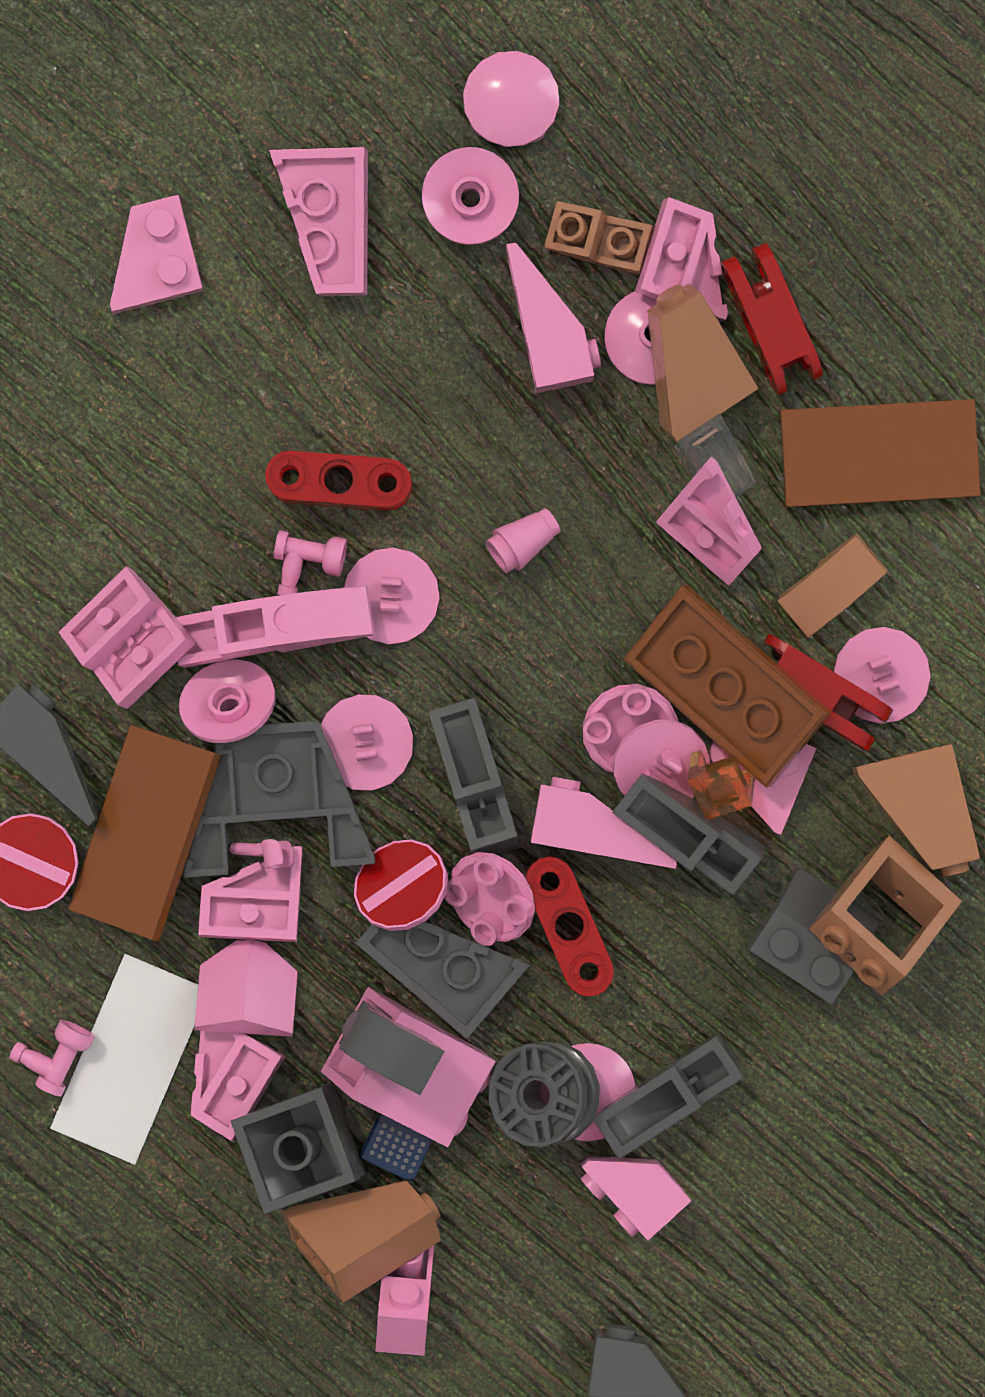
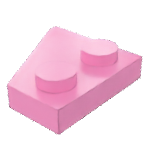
[656,457,762,586]

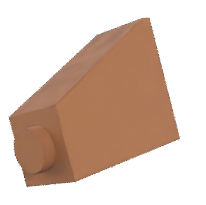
[647,284,758,442]
[851,744,980,877]
[283,1181,441,1303]

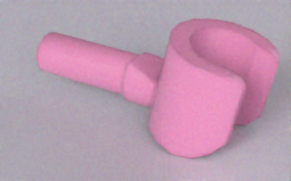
[230,839,294,869]

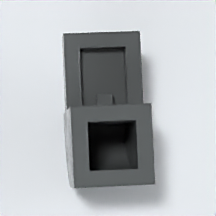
[339,1001,445,1095]

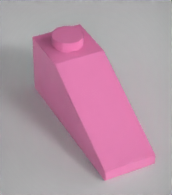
[506,243,601,393]
[530,777,677,869]

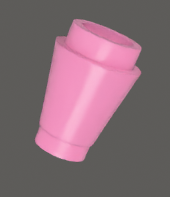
[486,508,561,573]

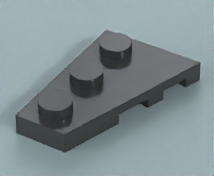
[355,922,530,1039]

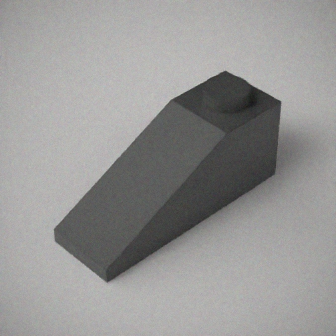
[0,684,100,826]

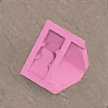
[194,940,298,1037]

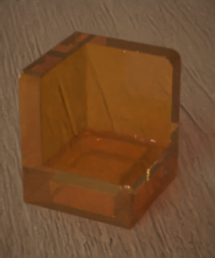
[687,750,755,820]

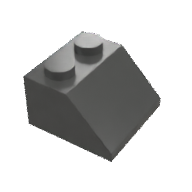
[745,867,880,1005]
[231,1082,366,1214]

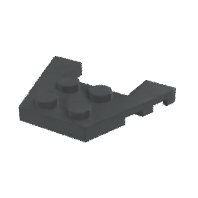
[184,721,376,877]

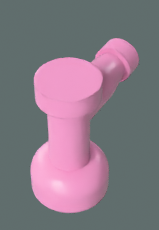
[274,530,348,595]
[9,1020,95,1096]

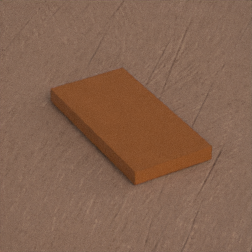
[780,399,981,508]
[623,585,832,788]
[68,725,221,941]

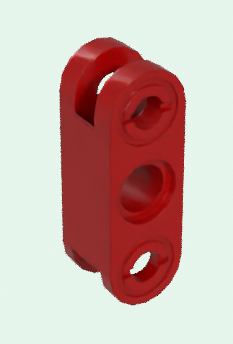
[720,243,823,395]
[265,451,413,511]
[764,634,894,752]
[525,856,614,997]

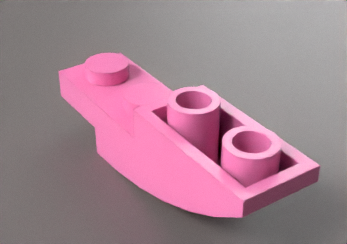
[176,586,375,668]

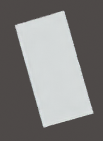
[50,954,198,1165]

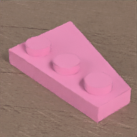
[269,147,368,296]

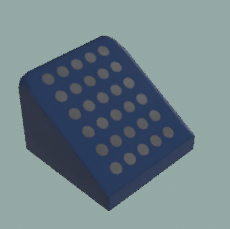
[359,1113,432,1181]

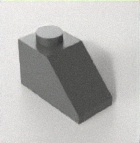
[587,1324,686,1397]

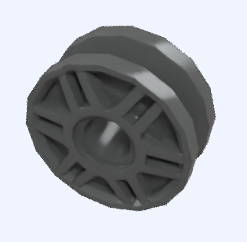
[489,1041,600,1147]

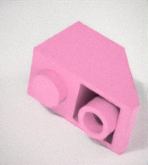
[580,1156,691,1240]
[375,1245,434,1356]

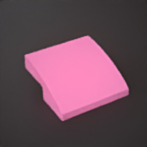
[59,566,196,709]

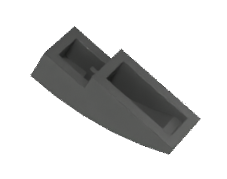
[429,698,521,855]
[612,773,766,895]
[593,1031,746,1159]

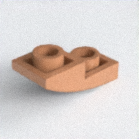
[544,201,654,275]
[778,533,887,638]

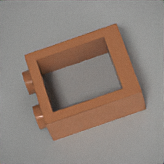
[808,835,962,995]

